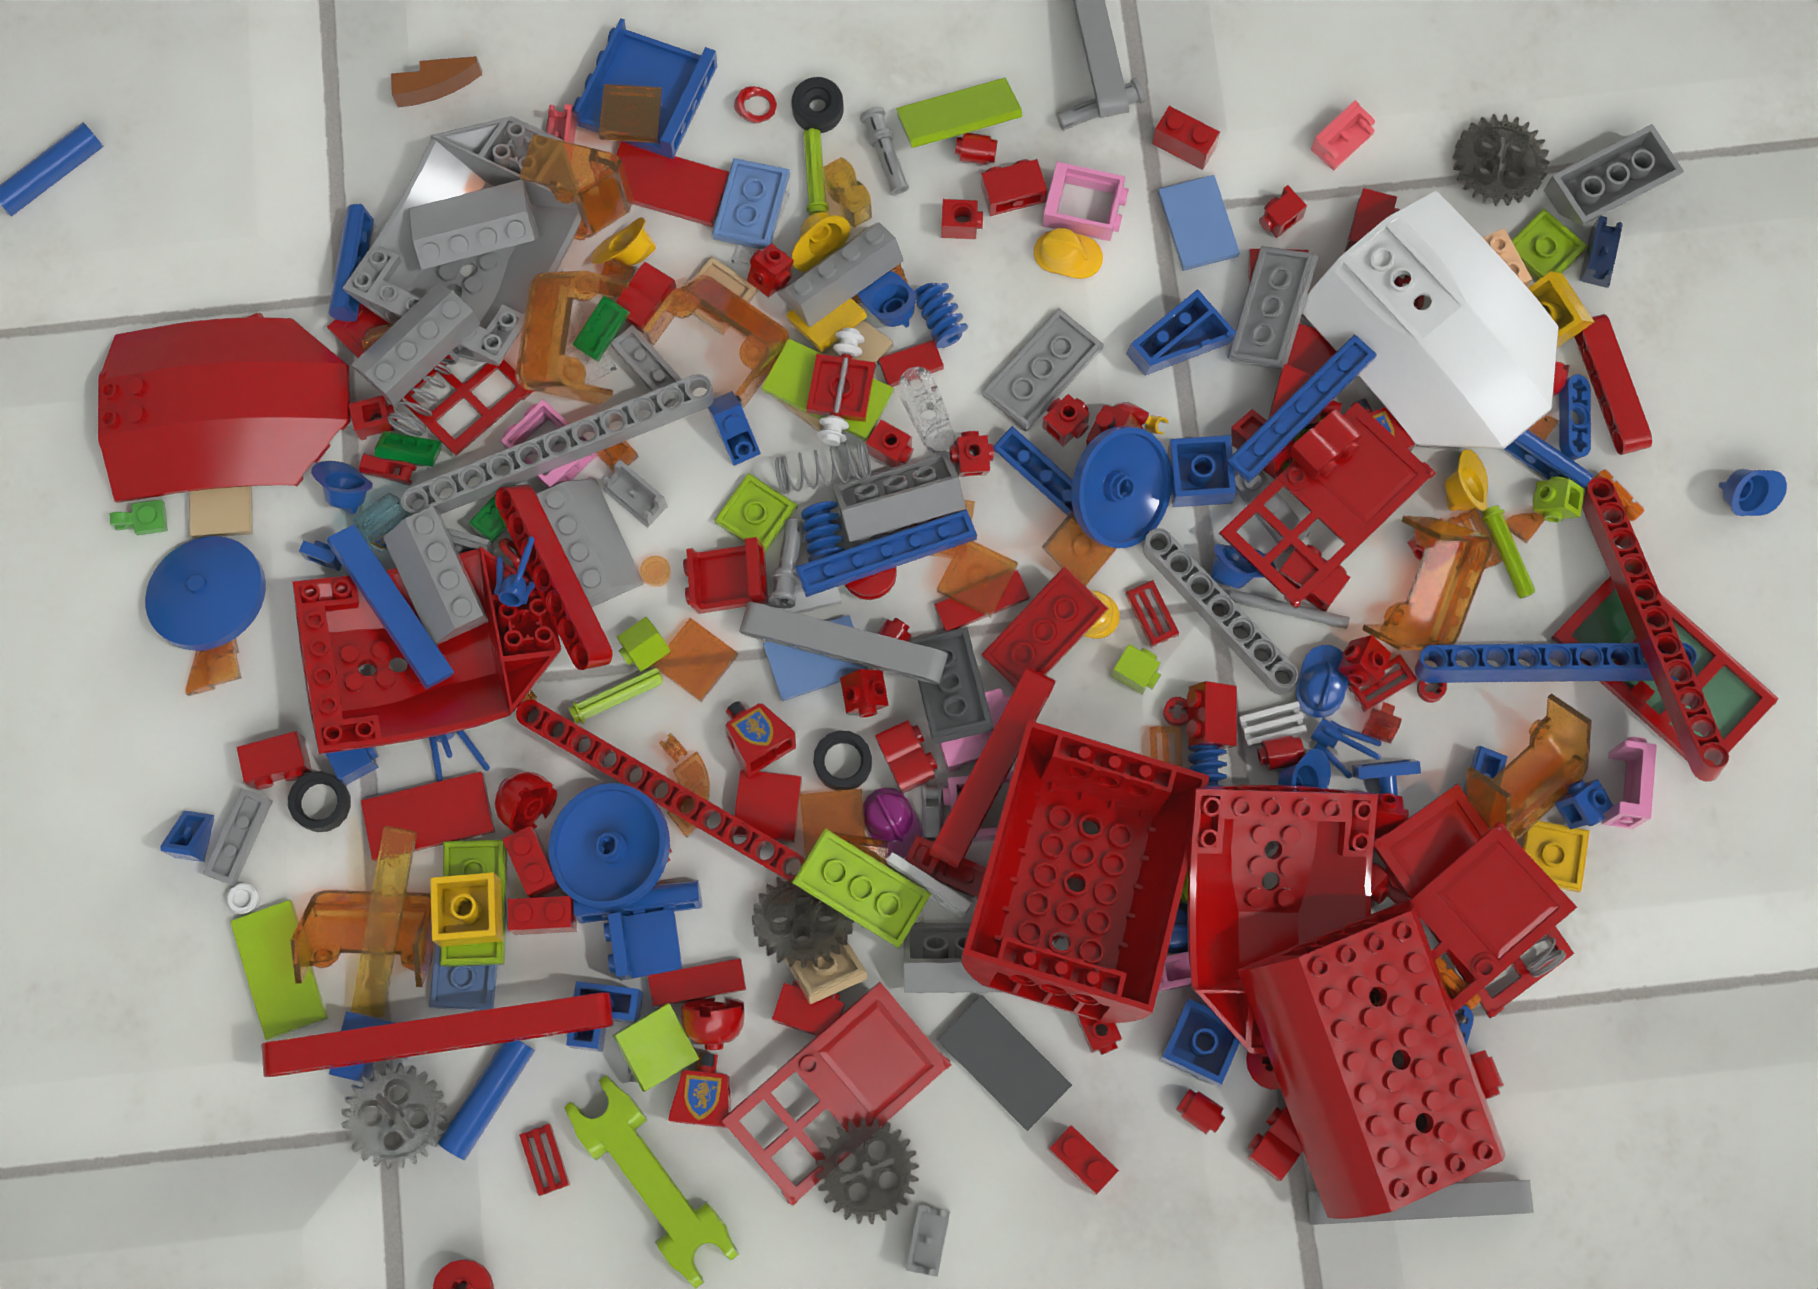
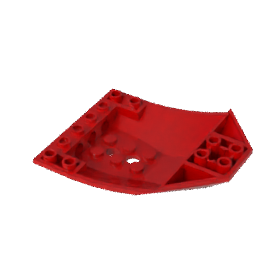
[292,546,561,754]
[1187,784,1378,1054]

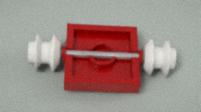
[806,328,876,446]

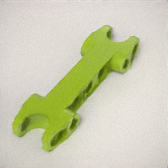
[564,1075,740,1289]

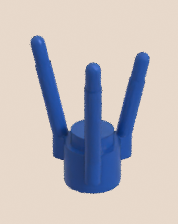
[494,537,535,607]
[1310,718,1382,779]
[429,730,490,782]

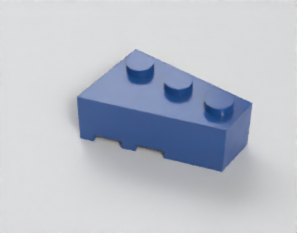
[1126,289,1237,376]

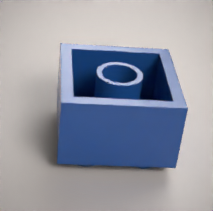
[1167,435,1236,508]
[1159,998,1240,1087]

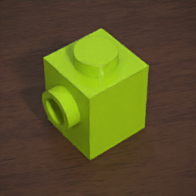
[616,616,671,672]
[1111,644,1162,695]

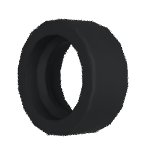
[813,730,872,791]
[288,771,351,832]

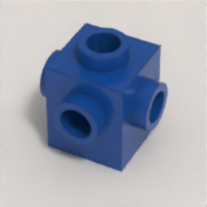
[1554,779,1614,830]

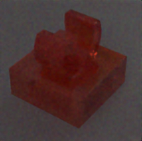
[1362,702,1402,744]

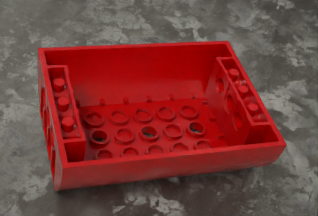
[961,720,1210,1023]
[1237,902,1506,1219]

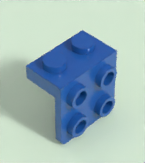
[604,909,682,981]

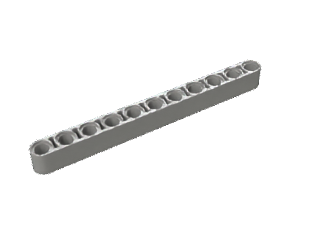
[401,374,714,516]

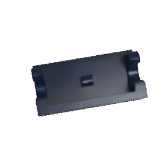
[1579,216,1623,288]

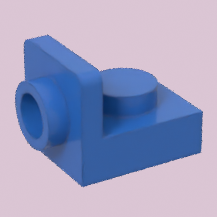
[299,540,342,572]

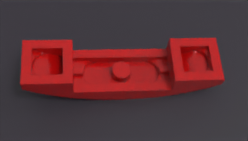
[905,835,986,899]

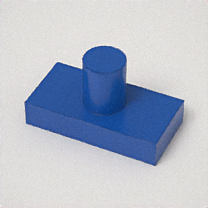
[1352,759,1421,796]

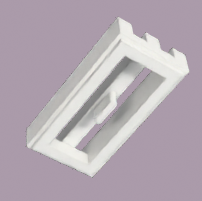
[1238,701,1307,748]

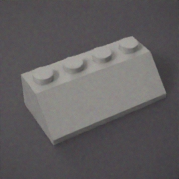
[1544,124,1684,226]
[410,179,540,269]
[777,222,904,327]
[352,283,480,406]
[832,452,966,542]
[537,479,644,607]
[383,506,489,645]
[904,923,1002,993]

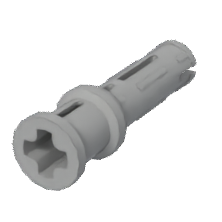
[1057,78,1145,131]
[860,107,909,195]
[769,519,803,609]

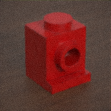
[1259,185,1307,238]
[348,395,398,441]
[1076,1015,1122,1055]

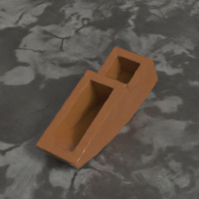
[391,56,482,108]

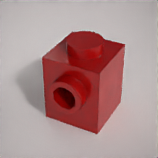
[865,419,914,467]
[1368,792,1409,837]

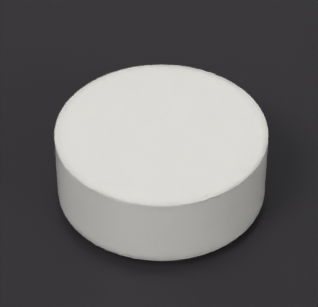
[227,883,261,915]

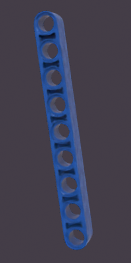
[1415,642,1697,683]

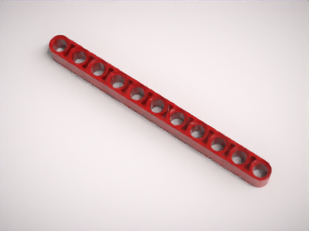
[1582,477,1729,782]
[516,699,805,882]
[261,993,613,1077]

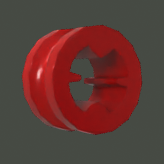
[1417,680,1447,703]
[1163,697,1188,727]

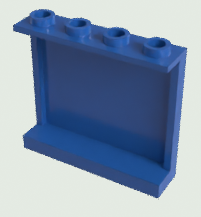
[573,18,717,159]

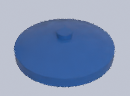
[1071,426,1172,548]
[145,536,266,651]
[548,783,670,910]

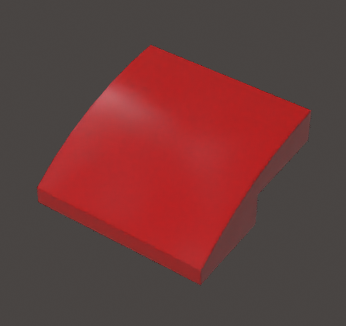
[734,770,802,842]

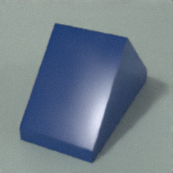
[160,810,214,863]

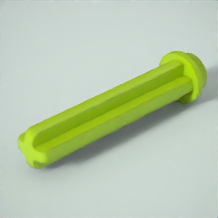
[804,128,829,215]
[1481,505,1535,599]
[568,668,663,724]

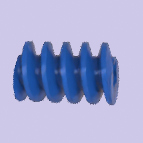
[914,283,968,348]
[801,501,845,562]
[1188,745,1227,787]

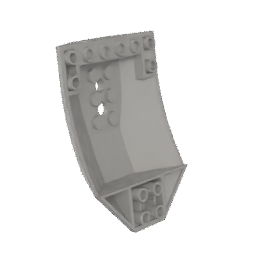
[343,116,585,366]

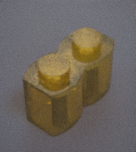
[824,157,872,228]

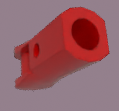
[359,453,417,486]

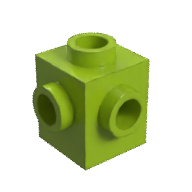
[1532,477,1585,523]

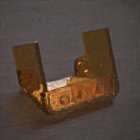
[519,134,633,240]
[516,270,629,405]
[643,275,789,408]
[1362,516,1493,650]
[1466,693,1592,841]
[290,890,434,987]

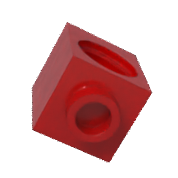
[941,199,983,239]

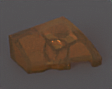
[185,638,242,696]

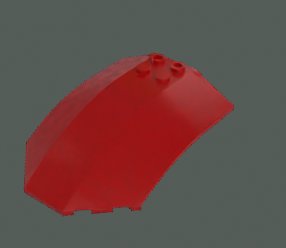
[98,317,351,503]

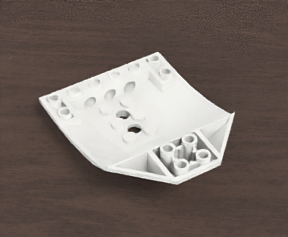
[1302,191,1558,449]

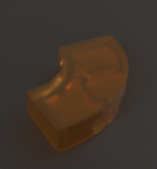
[667,751,710,838]

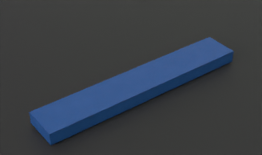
[1227,334,1377,484]
[795,509,977,597]
[327,525,454,690]

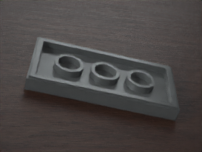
[908,627,994,745]
[937,995,1072,1131]

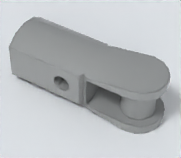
[922,783,944,840]

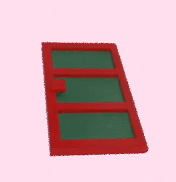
[1551,571,1779,765]

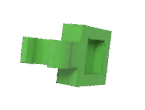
[109,500,168,536]

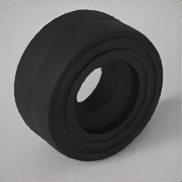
[791,77,844,133]

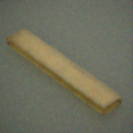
[351,826,417,1017]

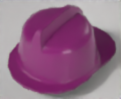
[862,788,922,858]

